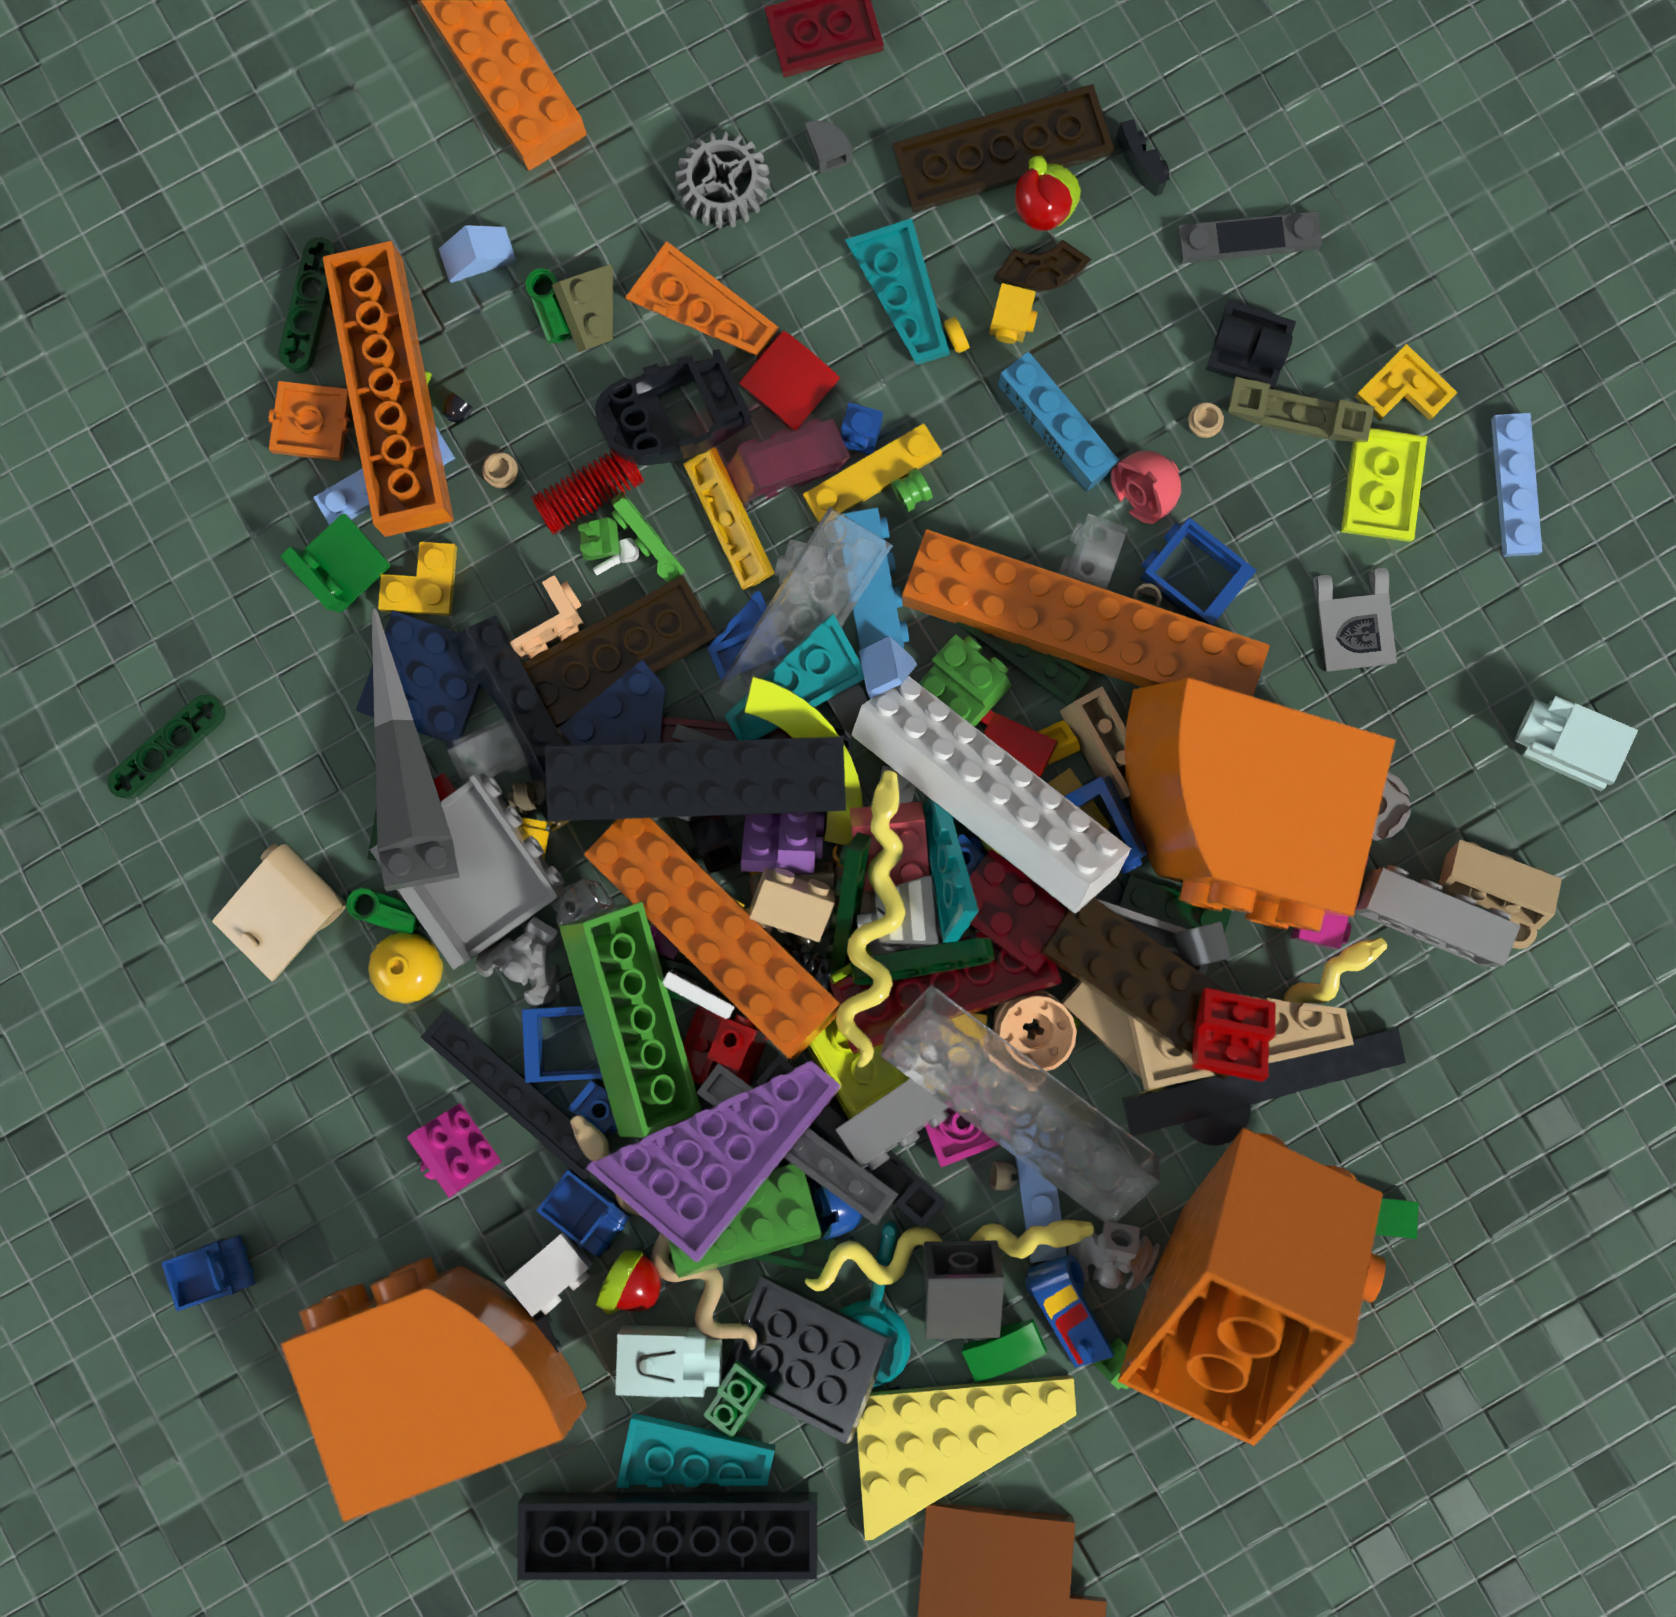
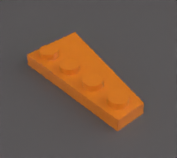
[625,241,779,357]

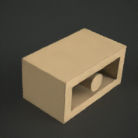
[750,867,835,942]

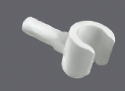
[593,538,639,576]

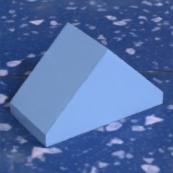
[439,225,517,283]
[859,636,917,699]

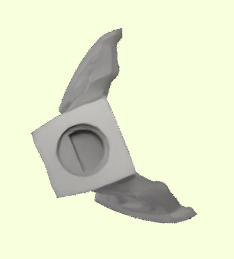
[475,916,560,1008]
[1068,1221,1159,1290]

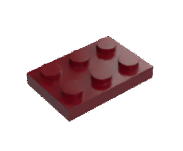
[764,0,884,78]
[969,849,1068,974]

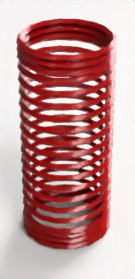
[531,450,645,535]

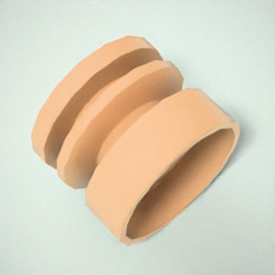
[992,989,1077,1073]

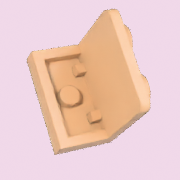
[510,575,585,659]

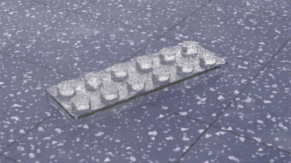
[716,507,892,703]

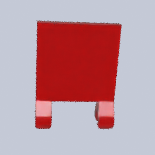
[979,710,1058,778]

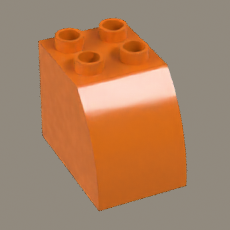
[1125,678,1395,932]
[1118,1128,1383,1446]
[281,1256,587,1522]

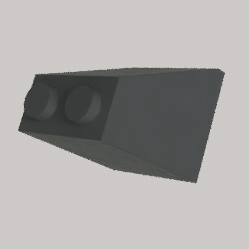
[924,1240,1004,1341]

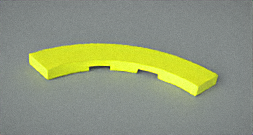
[744,676,863,845]

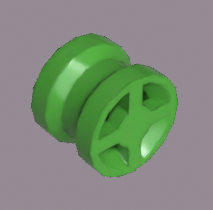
[891,467,933,512]

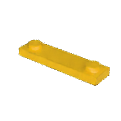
[803,423,942,526]
[683,447,775,590]

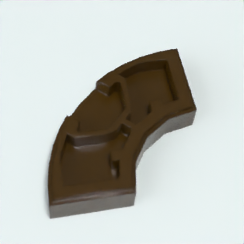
[993,240,1091,292]

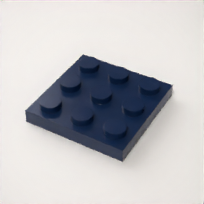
[356,611,481,747]

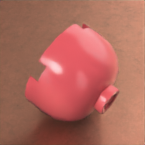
[1111,450,1181,524]

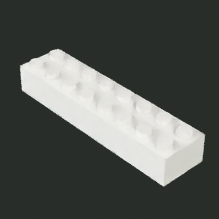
[851,676,1131,913]

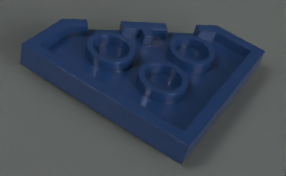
[559,660,666,746]

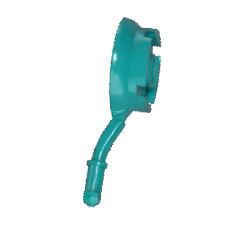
[840,1222,911,1388]

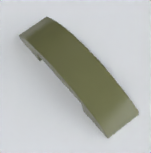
[1228,377,1374,443]

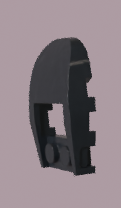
[595,349,751,465]

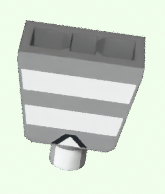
[857,875,944,952]

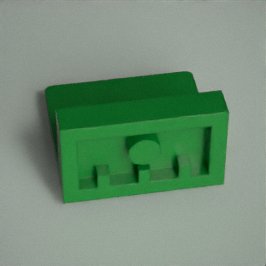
[280,514,391,613]

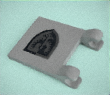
[1313,568,1397,672]

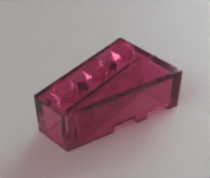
[726,419,850,510]

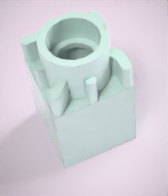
[1515,696,1638,791]
[615,1325,722,1397]

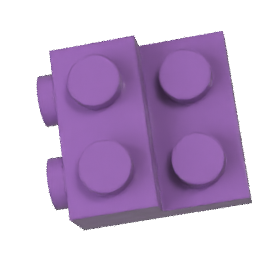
[741,812,824,874]

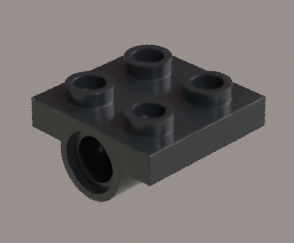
[1206,300,1296,389]

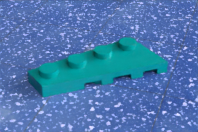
[845,218,951,365]
[724,613,864,740]
[923,798,978,942]
[616,1413,776,1488]

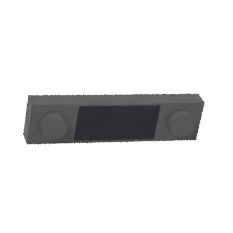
[1177,211,1323,264]

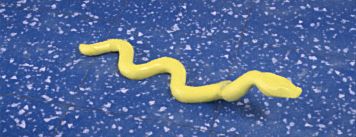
[836,770,905,1067]
[1139,937,1387,1094]
[805,1220,1094,1291]

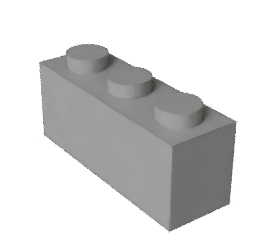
[836,1067,952,1170]

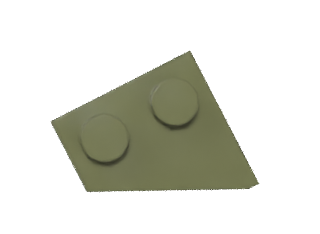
[552,264,613,353]

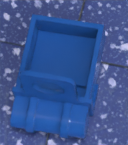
[536,1168,631,1257]
[161,1235,256,1312]

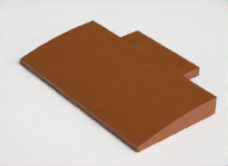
[917,1503,1107,1617]

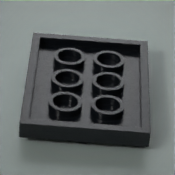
[721,1275,892,1444]

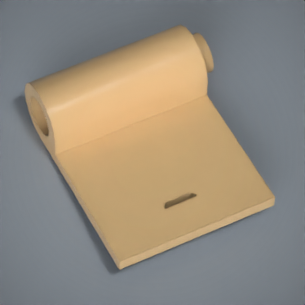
[212,843,347,981]

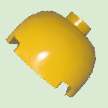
[368,933,443,1004]

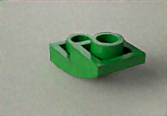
[1375,1198,1419,1239]
[961,1319,1047,1382]
[703,1361,767,1439]

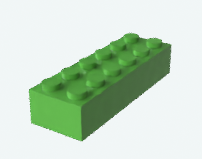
[559,902,702,1138]

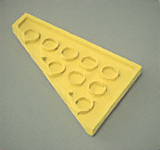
[857,1375,1076,1541]

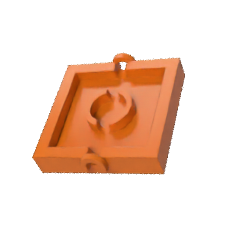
[269,381,350,461]

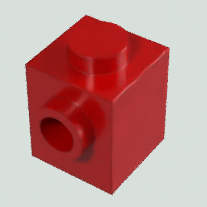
[707,1014,765,1073]

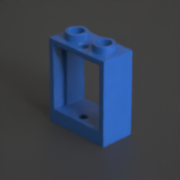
[1140,517,1257,625]
[1064,776,1149,874]
[522,1006,602,1083]

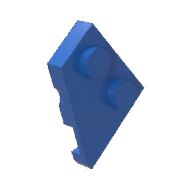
[707,590,787,683]

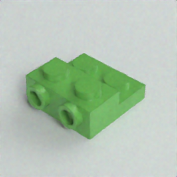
[918,634,1012,727]

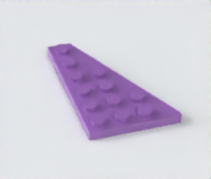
[586,1061,841,1263]

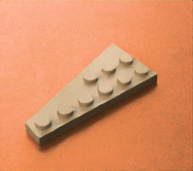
[1128,994,1354,1090]

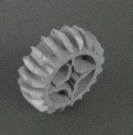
[675,131,770,229]

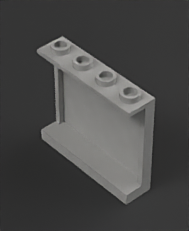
[370,773,567,970]

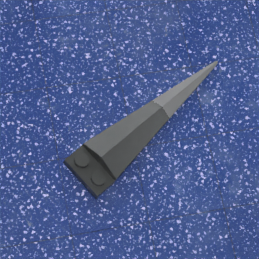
[372,608,460,891]

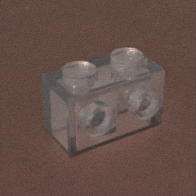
[1058,513,1129,590]
[446,717,527,785]

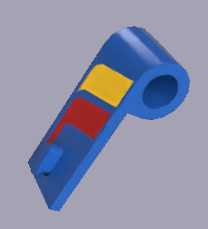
[1025,1254,1115,1368]

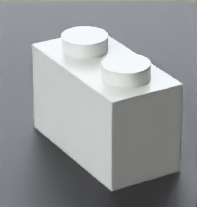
[504,1232,593,1316]

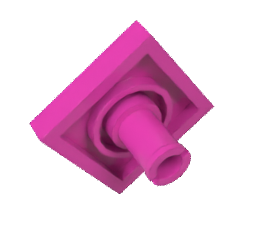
[925,1072,1009,1167]
[407,1103,502,1198]

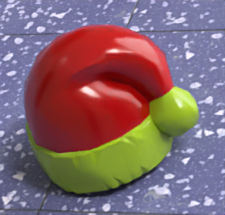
[1015,155,1081,231]
[595,1249,661,1315]

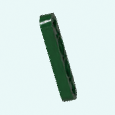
[278,237,338,373]
[107,694,226,799]
[851,938,995,985]

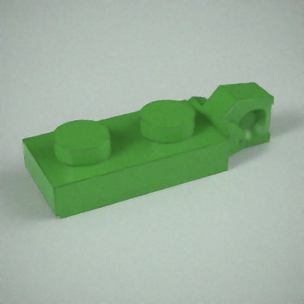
[611,493,685,583]

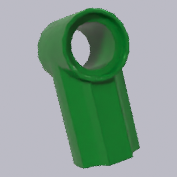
[525,268,572,344]
[346,888,420,934]

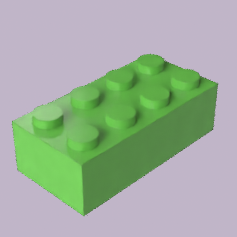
[668,1164,821,1278]

